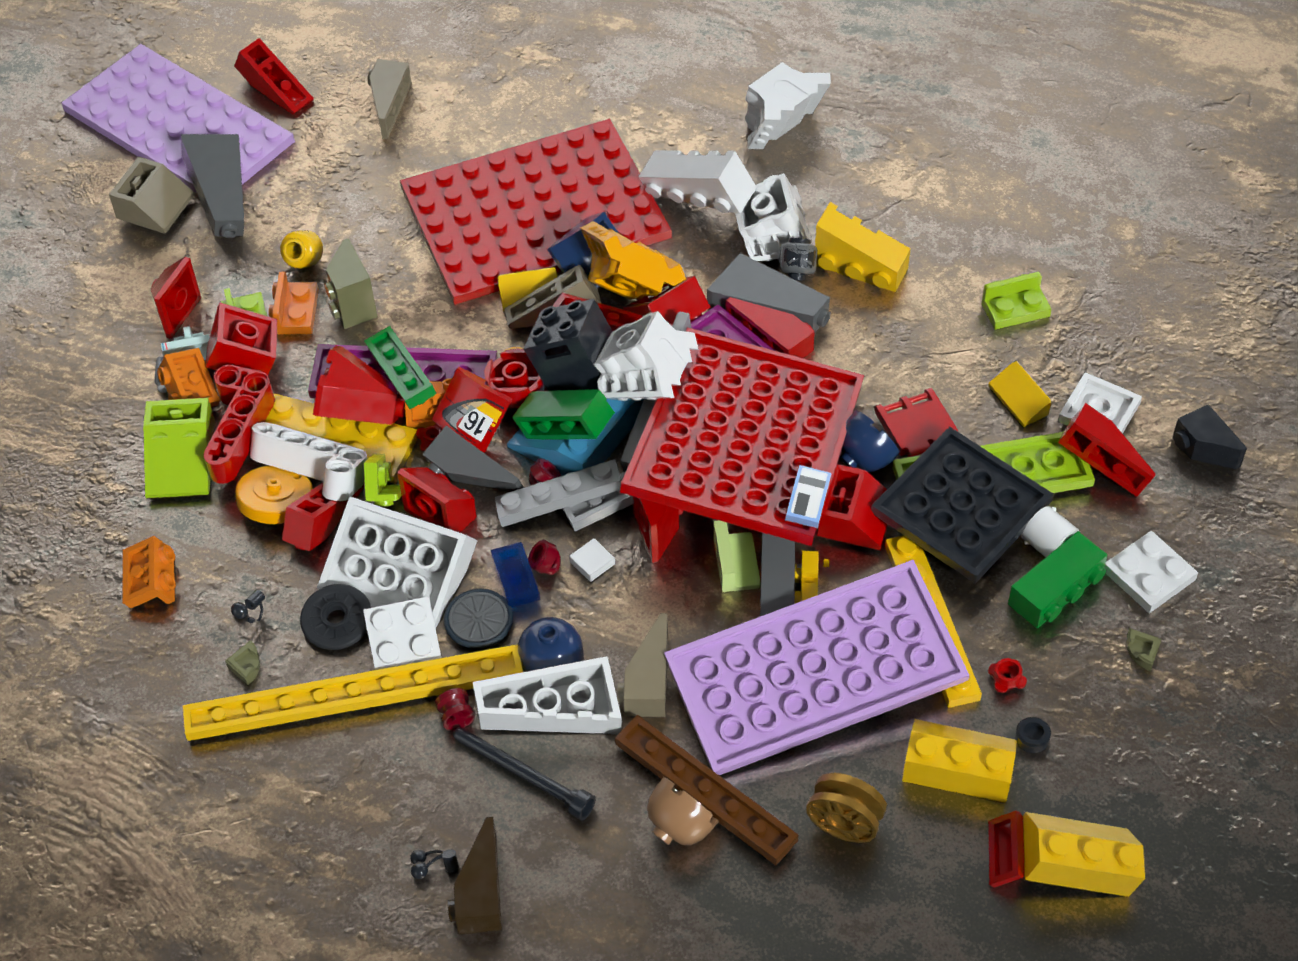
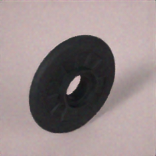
[300,584,371,650]

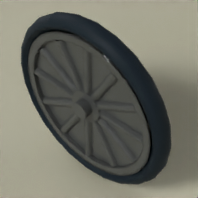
[444,589,513,649]

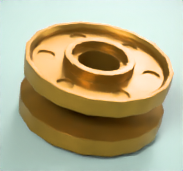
[806,773,887,843]

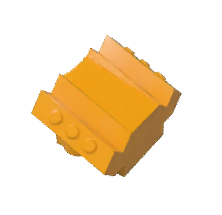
[581,221,687,300]

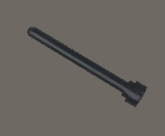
[453,727,596,821]

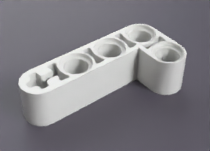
[250,422,367,501]

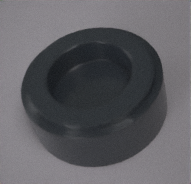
[1015,717,1051,753]

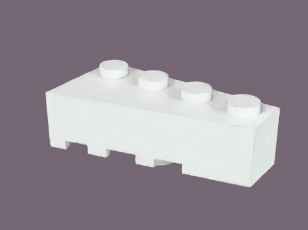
[639,150,756,214]
[473,656,622,734]

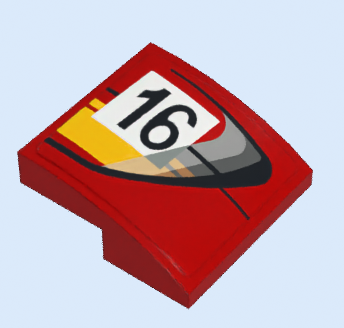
[432,366,512,454]

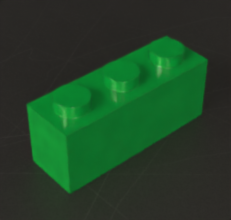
[512,389,615,440]
[1008,531,1108,629]

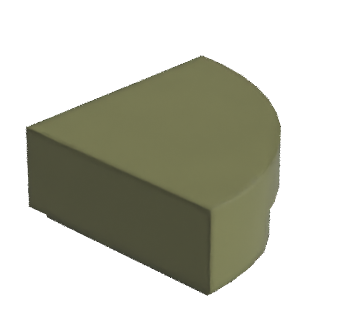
[1126,628,1162,671]
[225,640,260,686]

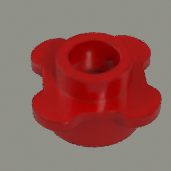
[416,424,443,452]
[988,658,1027,693]

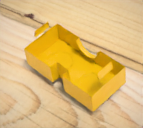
[794,551,830,604]

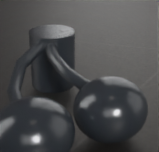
[231,590,265,623]
[410,849,459,879]

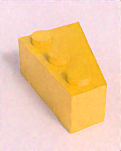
[815,202,910,292]

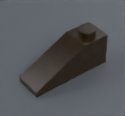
[448,816,502,934]

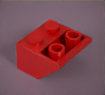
[817,464,888,550]

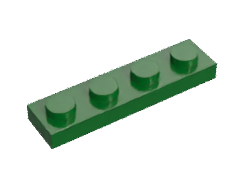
[364,326,437,409]

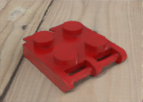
[874,388,958,457]

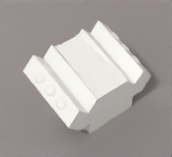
[745,62,831,149]
[735,173,812,261]
[594,311,698,401]

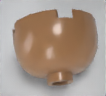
[647,777,718,845]

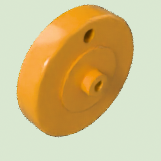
[235,465,313,524]

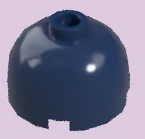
[840,410,899,472]
[518,617,584,672]

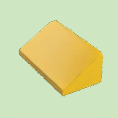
[498,267,557,311]
[988,361,1051,427]

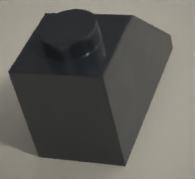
[1172,404,1247,469]

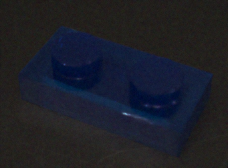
[491,542,540,608]

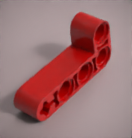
[204,365,275,484]

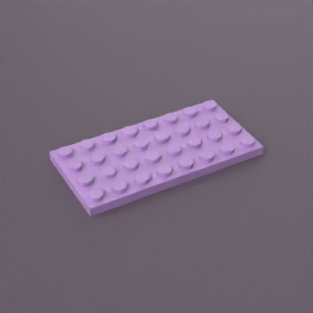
[62,44,295,193]
[664,560,970,775]

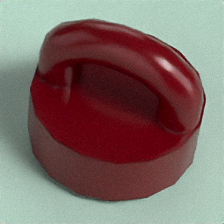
[529,458,561,486]
[528,540,561,575]

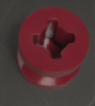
[435,688,476,730]

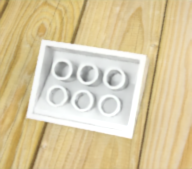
[317,497,477,628]

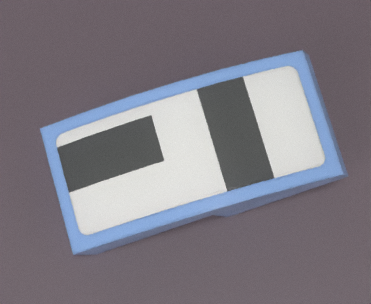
[785,465,831,528]

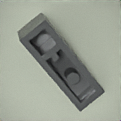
[422,426,524,491]

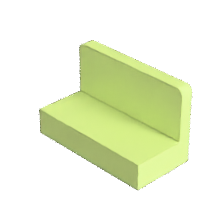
[714,520,761,592]

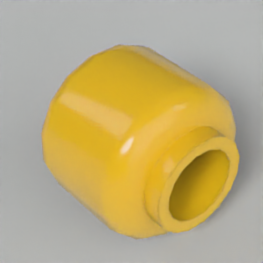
[280,230,323,268]

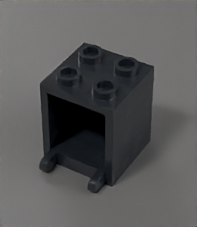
[523,299,613,391]

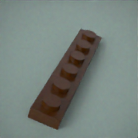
[615,715,799,865]

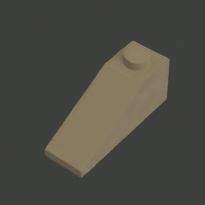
[367,59,412,139]
[504,265,601,329]
[617,613,668,717]

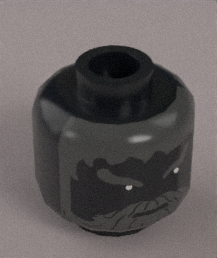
[779,238,818,281]

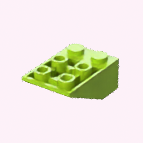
[143,398,215,498]

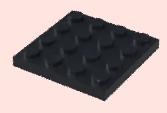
[871,426,1054,584]

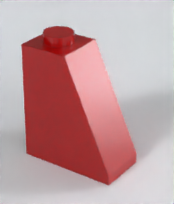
[313,345,405,425]

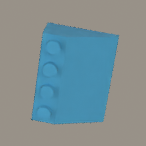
[507,399,644,476]

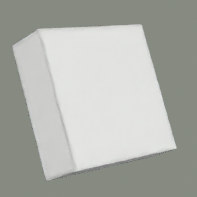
[569,538,615,582]

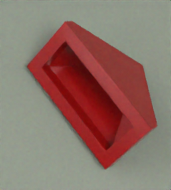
[988,810,1025,887]

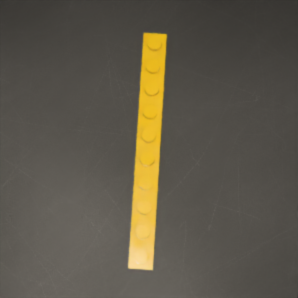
[183,644,523,741]

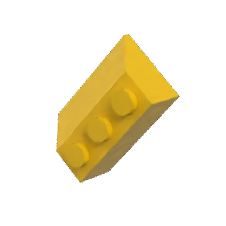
[902,719,1017,803]
[1023,812,1145,897]

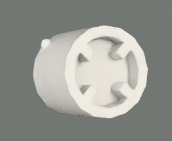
[1022,506,1080,557]

